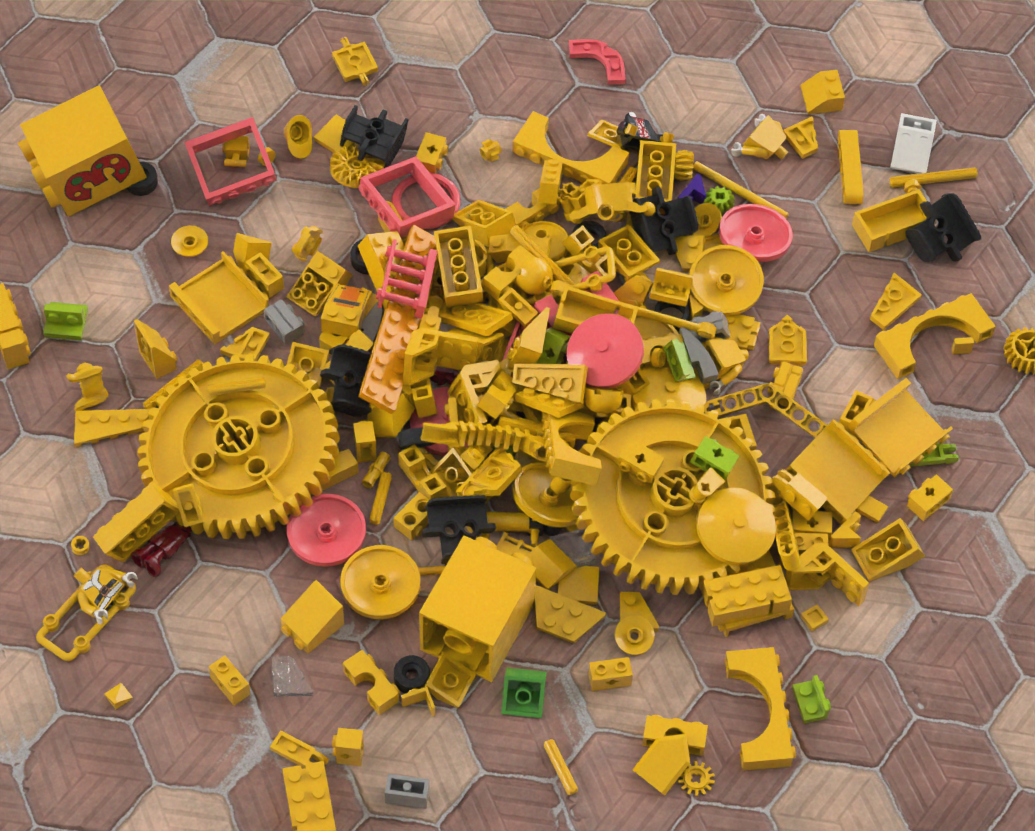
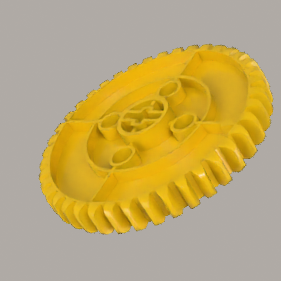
[137,354,340,539]
[570,399,775,595]

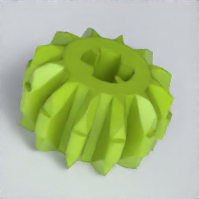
[704,186,735,216]

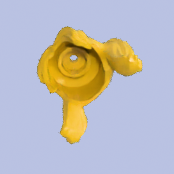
[66,362,108,412]

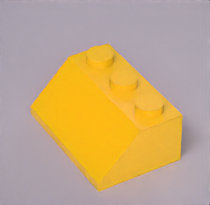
[430,447,493,504]

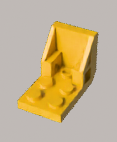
[403,328,478,386]
[447,360,500,441]
[785,543,869,606]

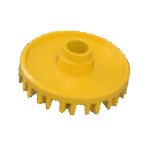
[330,144,384,188]
[522,221,569,262]

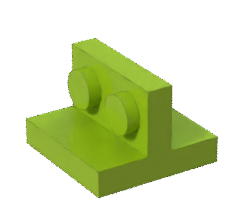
[43,302,88,340]

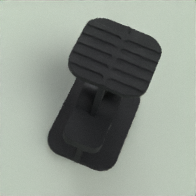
[340,105,409,168]
[629,187,699,255]
[905,193,981,262]
[320,344,372,417]
[422,495,496,565]

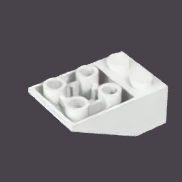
[890,113,937,174]

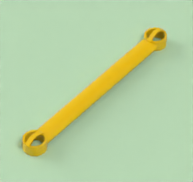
[550,280,717,339]

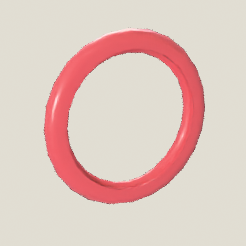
[392,172,461,229]

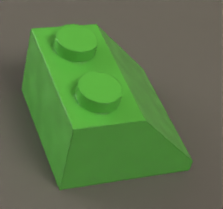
[501,668,547,718]

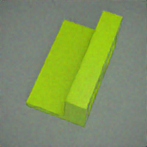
[663,339,696,382]

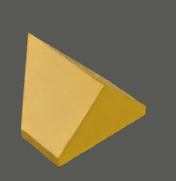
[233,233,272,275]

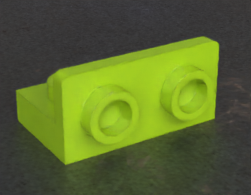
[792,675,831,724]

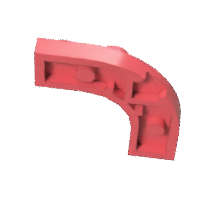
[569,39,626,85]

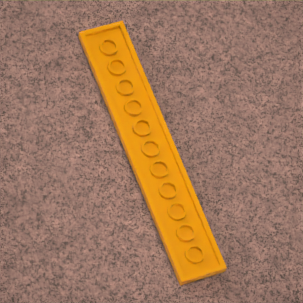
[358,225,439,414]

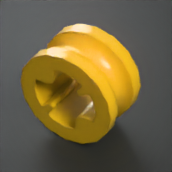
[71,536,89,555]

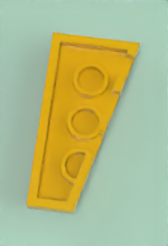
[512,363,588,404]
[74,409,151,448]

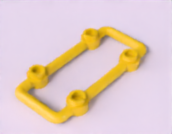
[520,246,616,305]
[36,564,136,661]

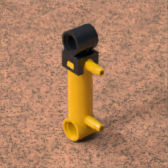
[466,511,562,546]

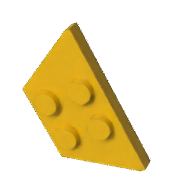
[456,444,522,497]
[535,585,606,644]

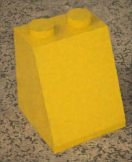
[447,327,504,363]
[281,580,344,654]

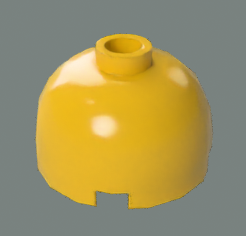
[517,256,553,295]
[584,387,623,417]

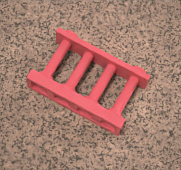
[376,239,437,319]

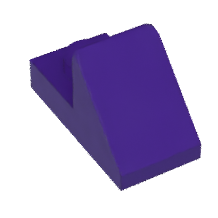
[677,174,706,204]

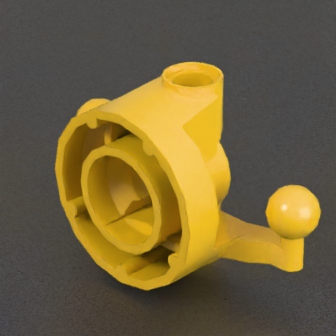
[569,182,655,224]

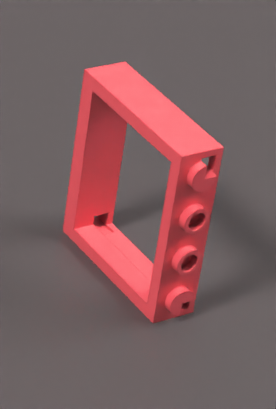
[184,117,277,206]
[359,156,456,238]

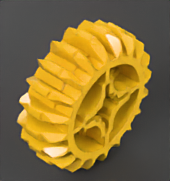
[1003,326,1035,375]

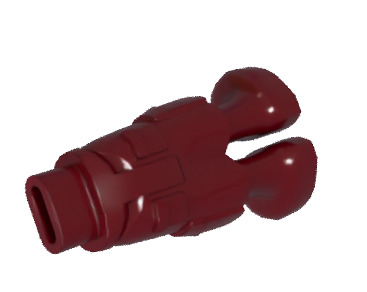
[131,522,192,577]

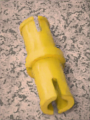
[361,451,391,489]

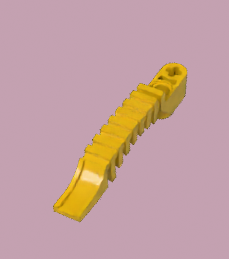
[420,421,569,462]

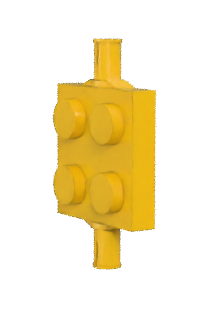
[332,37,378,86]

